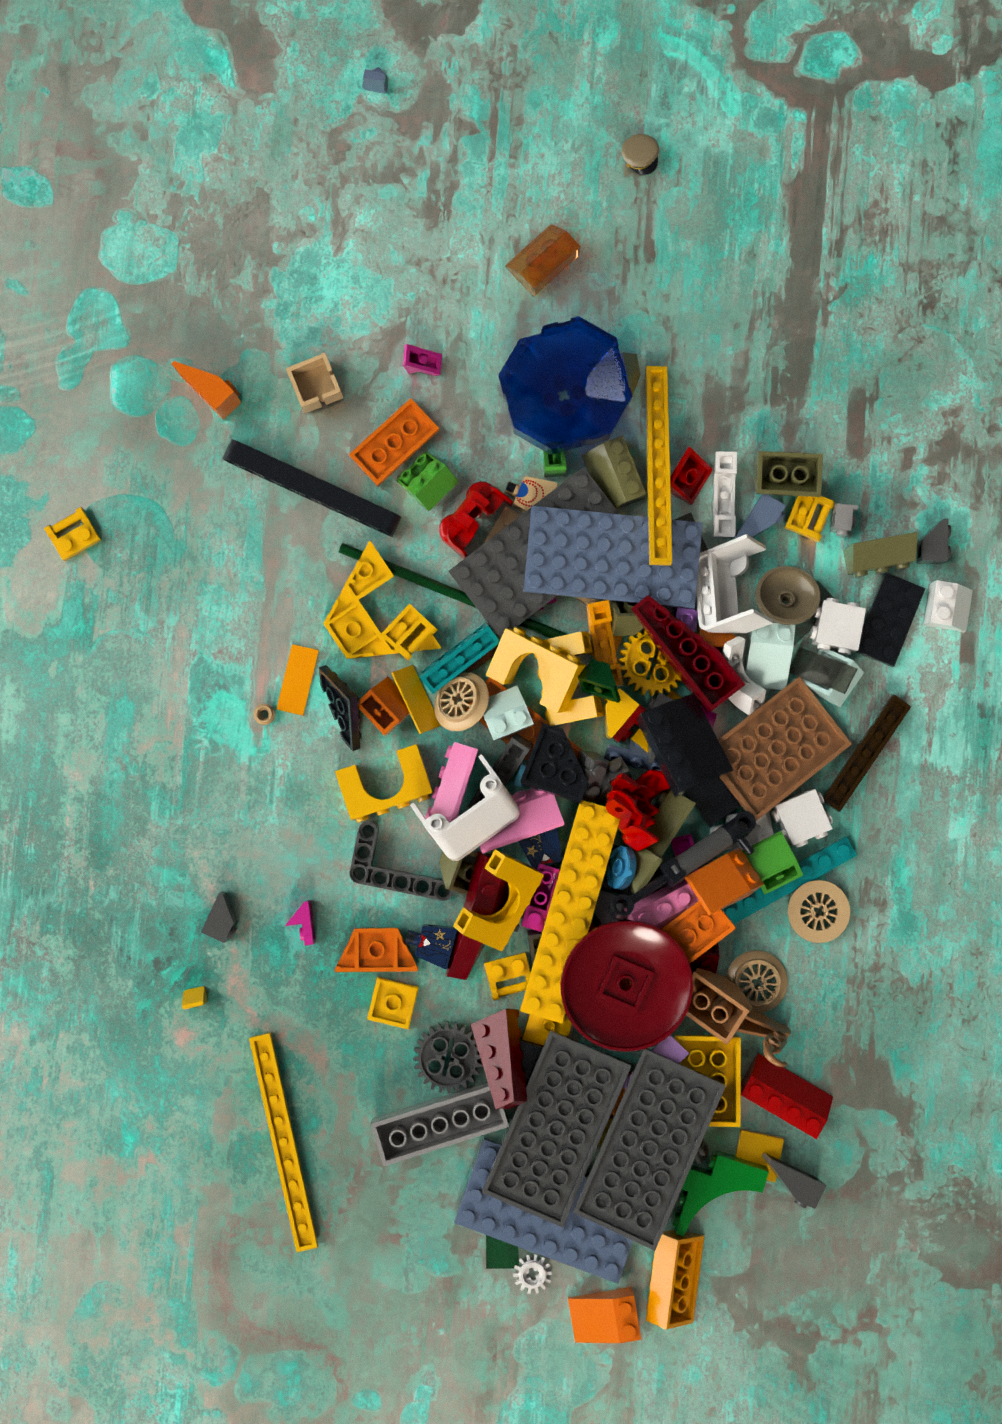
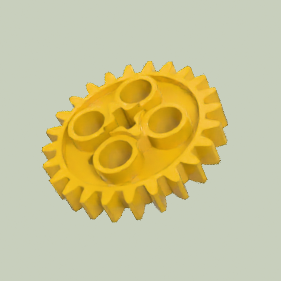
[618,629,682,697]

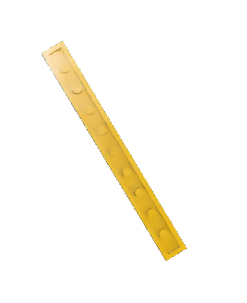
[645,366,672,566]
[249,1032,319,1253]

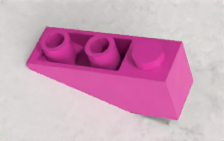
[521,863,560,932]

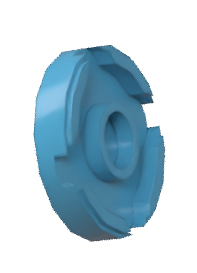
[606,846,636,890]

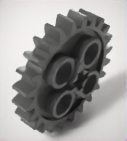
[413,1021,482,1093]

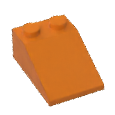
[171,361,241,420]
[685,848,764,915]
[568,1287,641,1343]

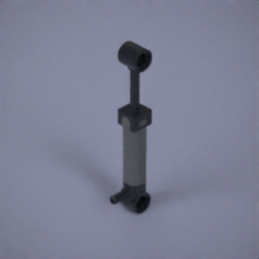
[609,811,756,921]

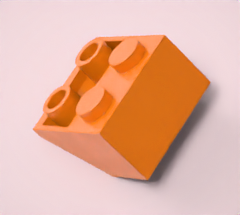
[358,677,410,736]

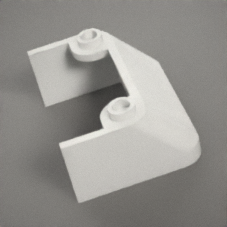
[696,534,773,634]
[410,754,520,861]

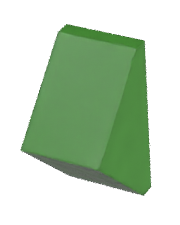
[543,443,566,477]

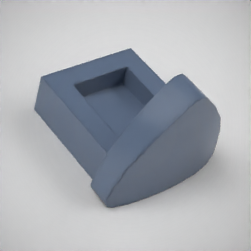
[362,67,387,93]

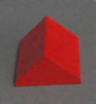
[670,447,713,505]

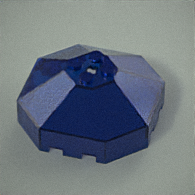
[498,316,633,455]

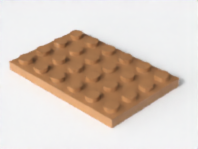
[718,676,852,821]

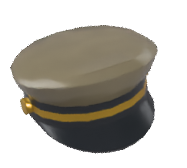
[621,134,659,175]

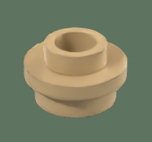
[254,704,275,725]

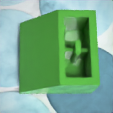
[396,451,459,511]
[742,831,803,895]

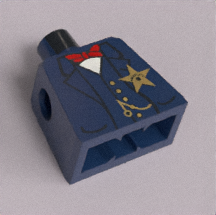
[518,828,562,870]
[405,924,457,970]

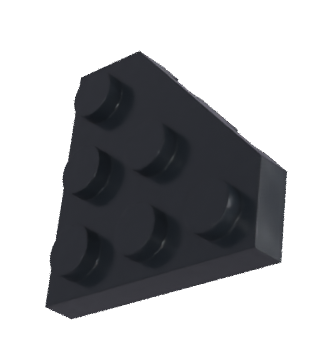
[319,665,362,751]
[520,723,589,805]

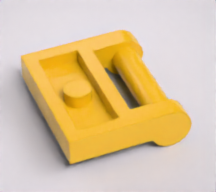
[784,496,835,542]
[44,507,101,561]
[380,603,438,661]
[484,952,531,1001]

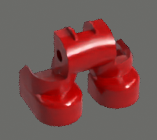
[439,481,513,559]
[606,770,670,851]

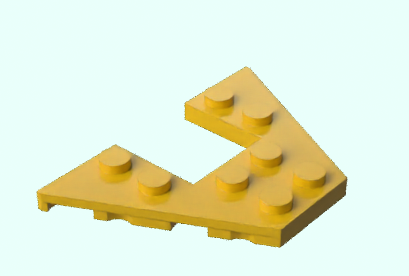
[323,541,442,659]

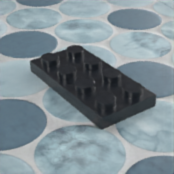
[856,572,926,667]

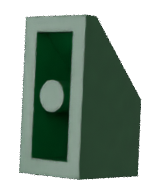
[578,659,621,703]

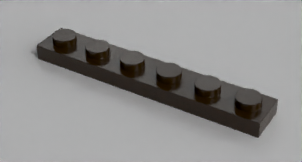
[823,694,912,812]

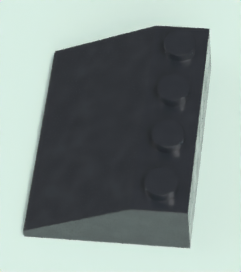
[636,693,733,797]

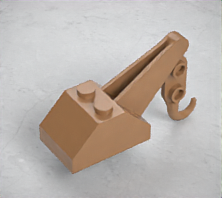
[686,968,791,1067]

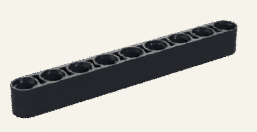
[222,439,402,537]

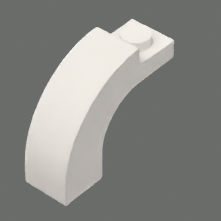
[722,636,766,715]

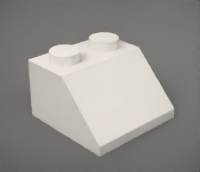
[923,580,973,632]

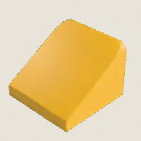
[182,986,208,1010]

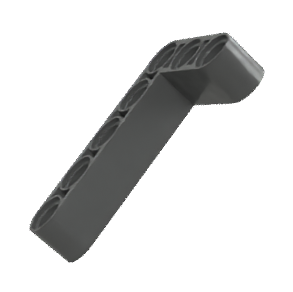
[349,821,454,901]

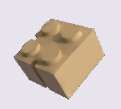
[286,353,343,414]

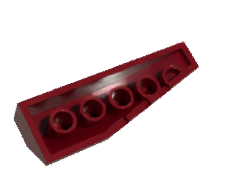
[631,595,745,713]
[445,851,509,980]

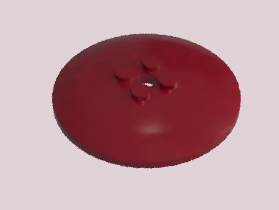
[560,920,693,1052]

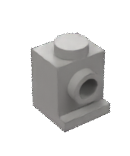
[830,503,858,537]

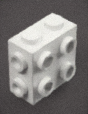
[810,598,866,655]
[771,789,833,848]

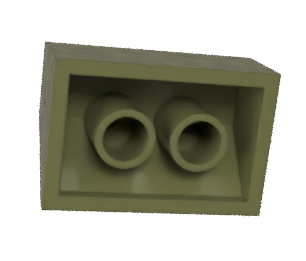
[582,435,646,509]
[754,451,823,497]
[843,532,917,577]
[645,789,696,858]

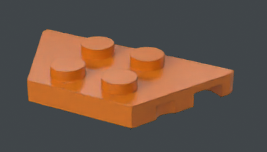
[335,927,418,972]

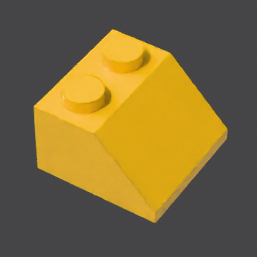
[603,688,639,740]

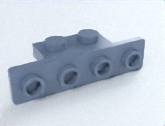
[604,732,661,771]

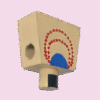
[505,476,558,513]

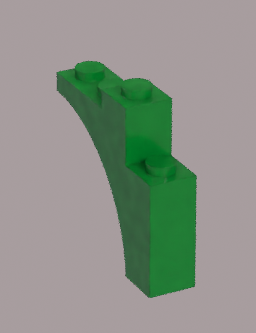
[673,1150,769,1237]

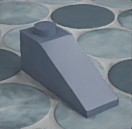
[734,494,786,539]

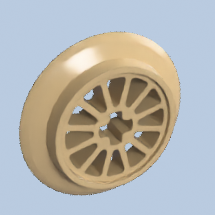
[434,672,489,731]
[788,880,850,943]
[726,950,788,1013]

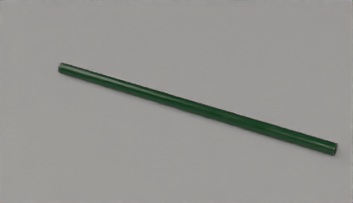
[339,543,567,638]

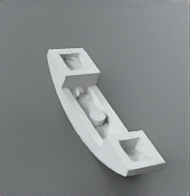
[713,451,737,537]

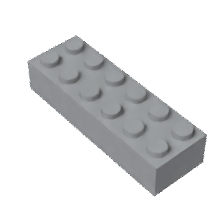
[370,1082,509,1166]

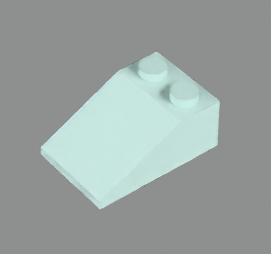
[744,623,795,690]

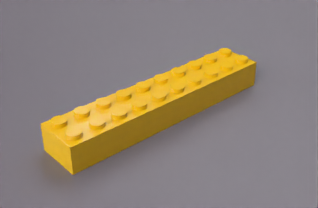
[520,800,620,1024]

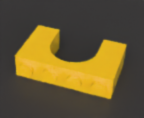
[486,626,586,713]
[534,631,605,726]
[335,744,433,823]
[453,849,544,952]

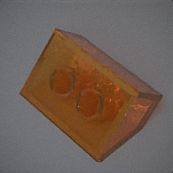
[505,224,581,297]

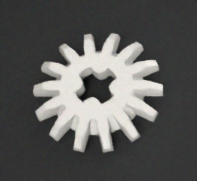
[513,1254,552,1294]

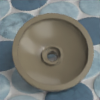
[755,566,820,625]

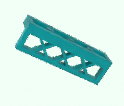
[417,623,500,694]

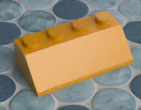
[646,1230,705,1330]

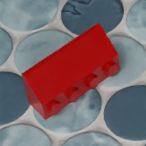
[741,1052,833,1140]

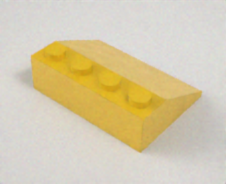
[675,1035,741,1127]

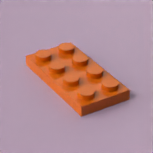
[349,398,440,487]

